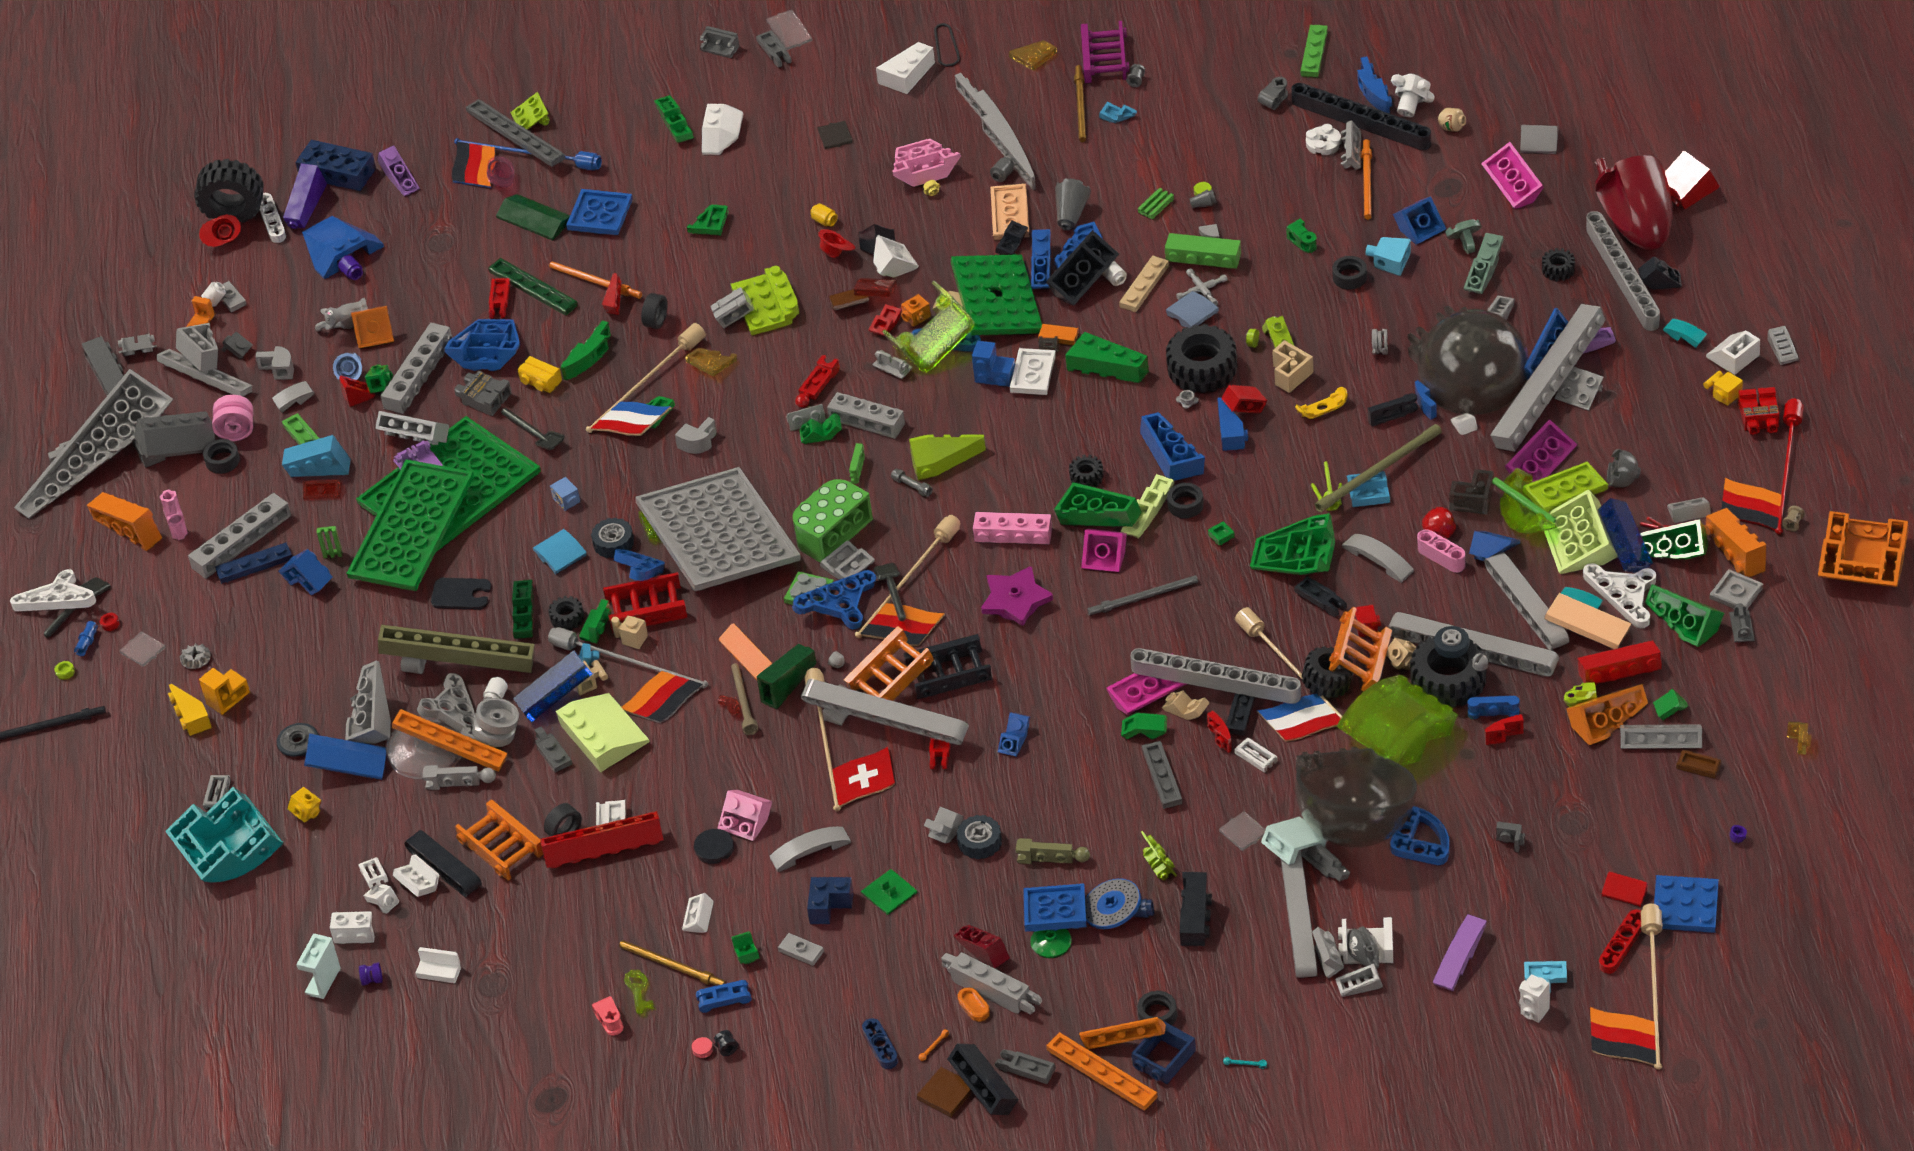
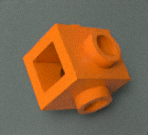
[901,294,931,327]

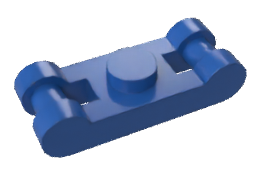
[1468,696,1520,719]
[696,980,751,1013]

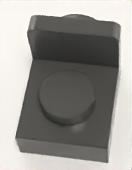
[1496,822,1525,852]

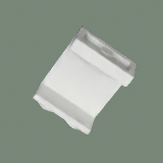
[1338,917,1393,964]

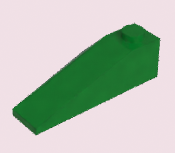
[1625,519,1708,559]
[1645,584,1724,647]

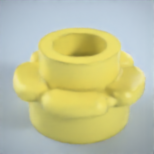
[923,180,940,196]

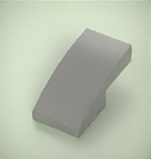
[272,381,315,413]

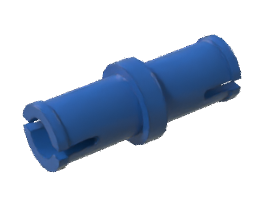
[74,621,98,656]

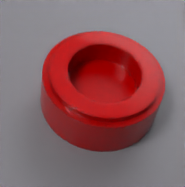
[99,613,120,631]

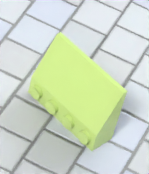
[1539,489,1620,574]
[556,693,650,772]

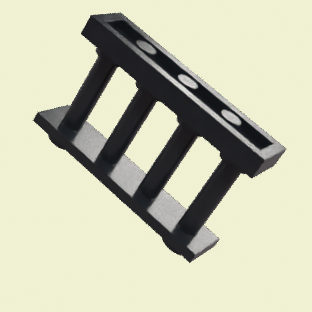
[903,634,992,699]

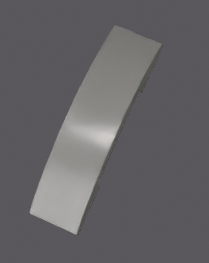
[1342,534,1414,583]
[770,826,851,872]

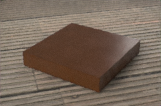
[917,1067,972,1117]

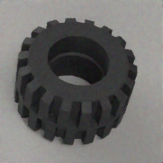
[1302,646,1353,698]

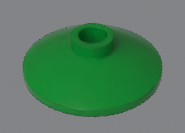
[1030,929,1071,958]

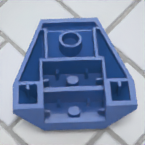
[302,216,384,279]
[444,319,520,371]

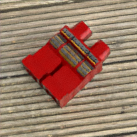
[1738,387,1779,435]

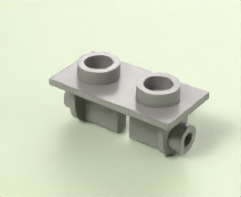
[118,333,157,356]
[872,350,913,379]
[786,404,826,431]

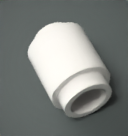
[1102,261,1127,286]
[201,282,226,307]
[483,677,508,700]

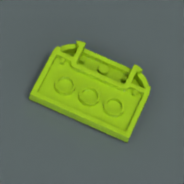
[731,266,799,336]

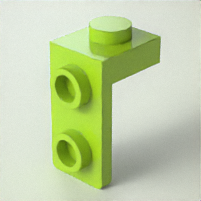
[1262,316,1294,348]

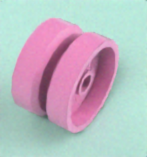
[212,395,253,441]

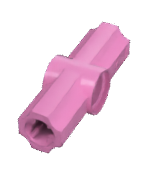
[160,490,188,540]

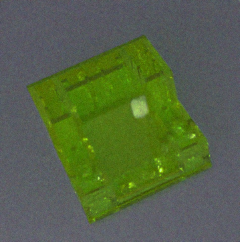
[1337,675,1458,767]

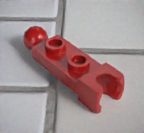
[795,355,840,408]

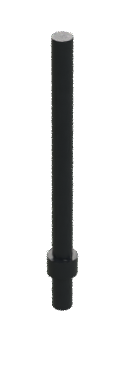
[0,706,106,740]

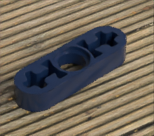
[862,1018,898,1069]

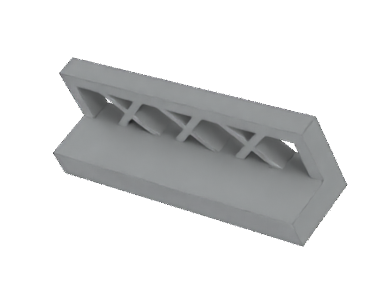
[1620,724,1702,748]

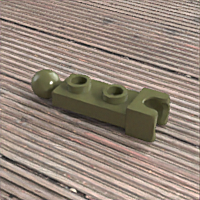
[1016,838,1090,864]

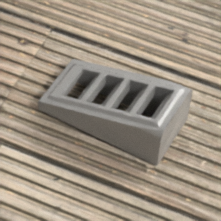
[1485,296,1515,328]
[1767,326,1799,365]
[1335,964,1383,997]

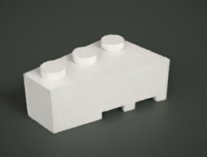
[876,42,935,94]

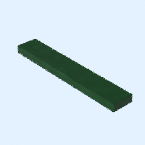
[488,258,578,316]

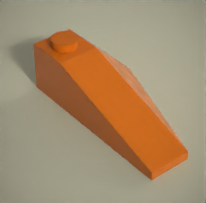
[1566,684,1648,745]

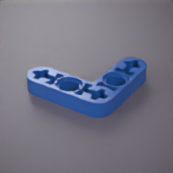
[614,549,665,581]

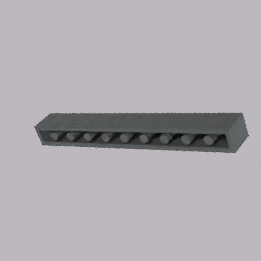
[82,336,166,468]

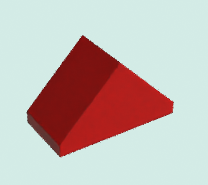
[339,375,375,407]

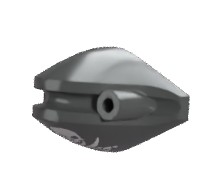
[1348,926,1379,969]

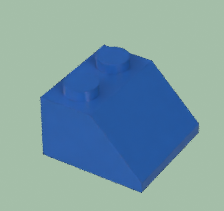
[1393,196,1446,245]

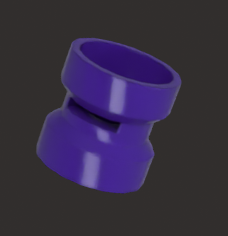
[359,962,383,986]

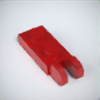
[489,278,511,319]
[929,737,951,769]

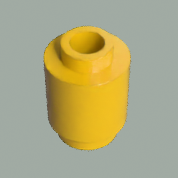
[810,203,838,227]

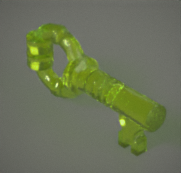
[624,970,654,1014]

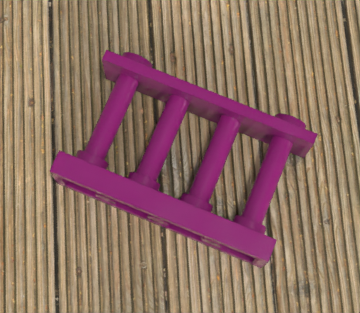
[1081,21,1130,83]

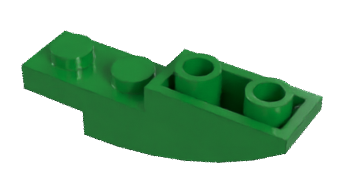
[561,320,611,380]

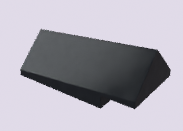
[1046,230,1119,306]

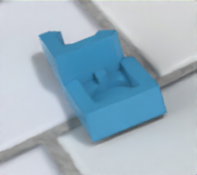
[1099,102,1137,123]

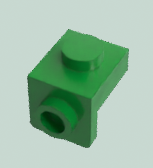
[731,931,760,964]

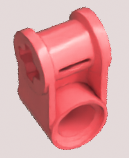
[592,996,624,1036]

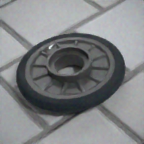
[277,723,319,757]

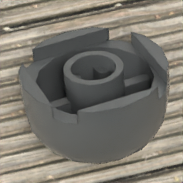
[1606,449,1641,488]

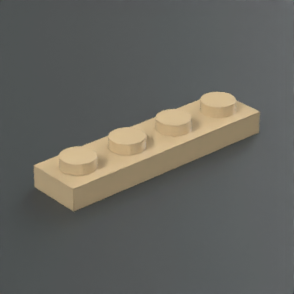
[1119,256,1169,312]

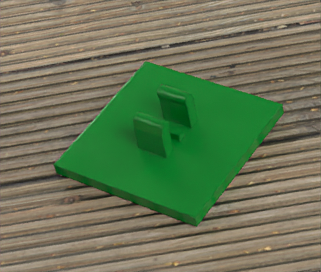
[861,869,918,915]

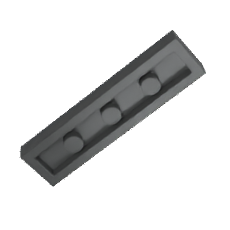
[1141,741,1182,809]

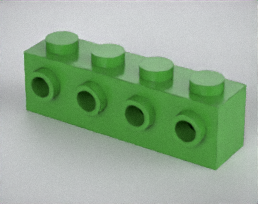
[1165,233,1241,269]

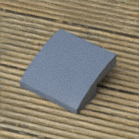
[1166,291,1219,328]

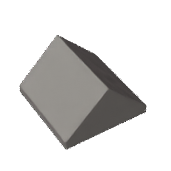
[1520,125,1558,154]

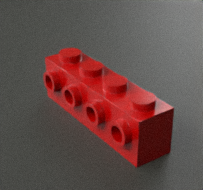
[1577,640,1662,685]

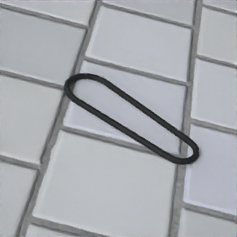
[934,23,960,66]

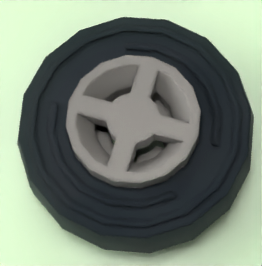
[1434,626,1470,658]

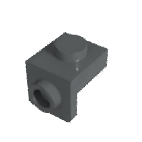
[222,332,253,359]

